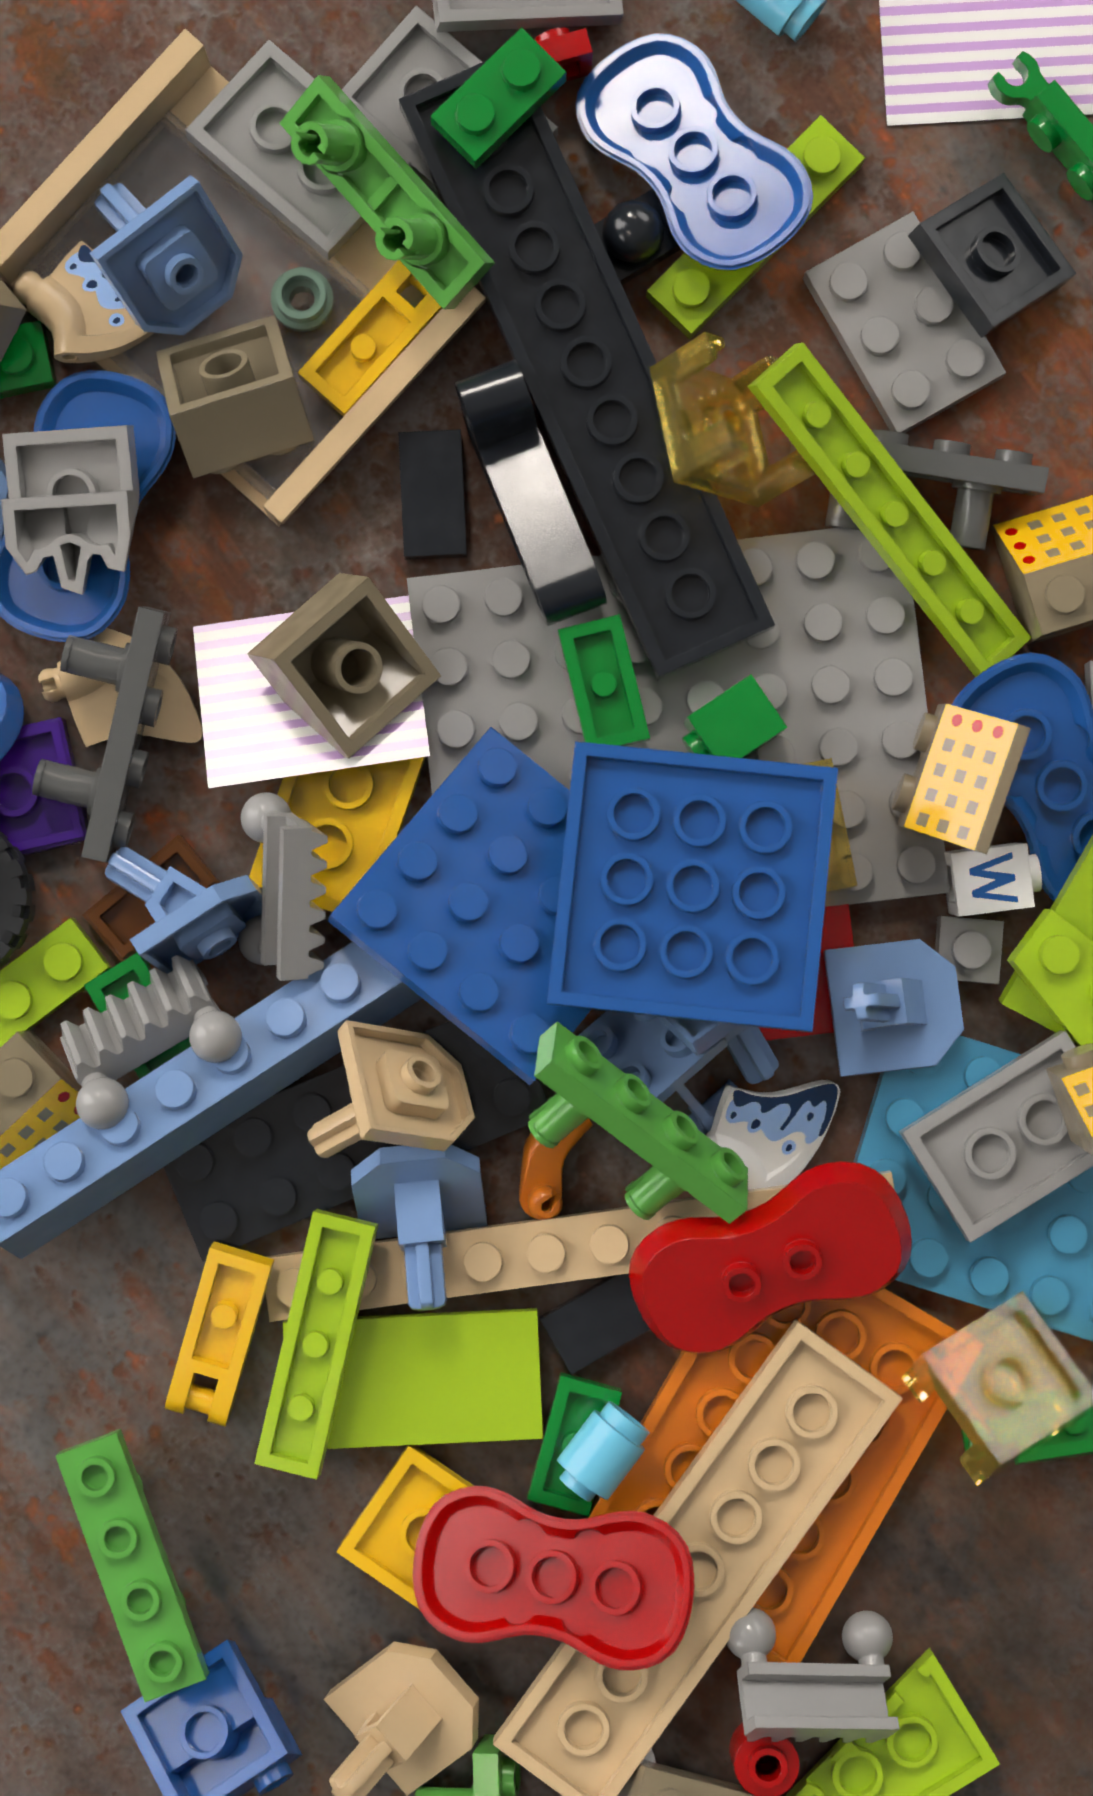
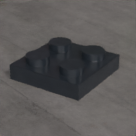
[908,173,1077,338]

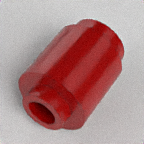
[729,1722,799,1796]

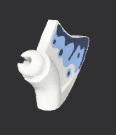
[706,1080,840,1190]

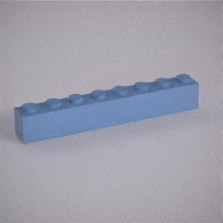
[0,942,422,1259]

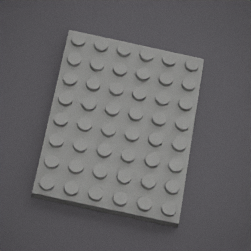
[407,527,950,906]

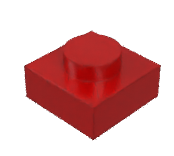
[534,27,593,82]

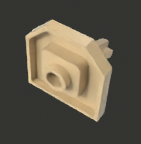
[307,1020,475,1158]
[323,1641,479,1796]

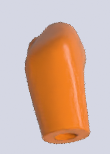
[519,1118,593,1220]

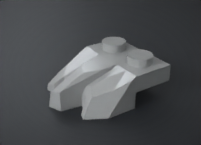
[1,425,140,595]

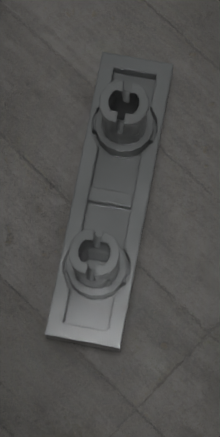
[789,429,1049,550]
[32,606,178,863]

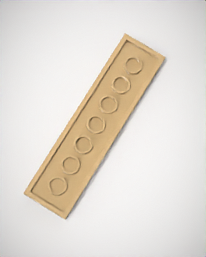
[493,1319,903,1796]

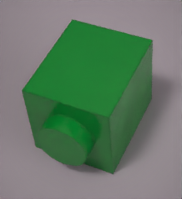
[682,674,787,758]

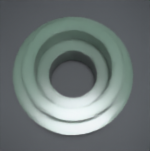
[271,267,334,332]

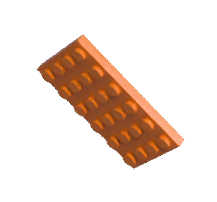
[585,1288,983,1663]

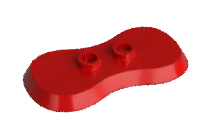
[629,1161,912,1354]
[413,1486,694,1671]

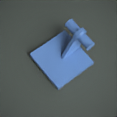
[578,1011,737,1134]

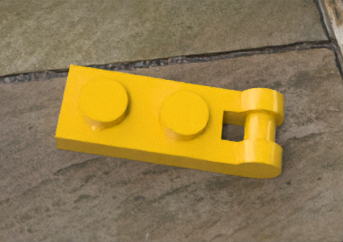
[297,260,442,417]
[165,1241,275,1427]

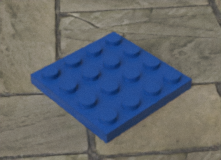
[328,727,591,1085]
[547,741,838,1032]

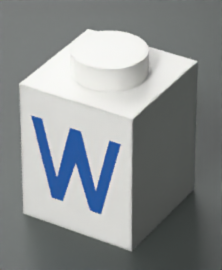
[944,842,1042,917]

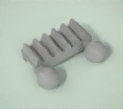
[238,792,328,981]
[60,955,242,1129]
[727,1607,899,1743]

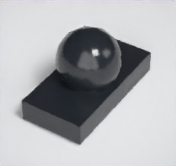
[594,189,681,285]

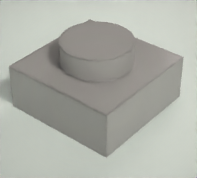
[935,916,1004,984]

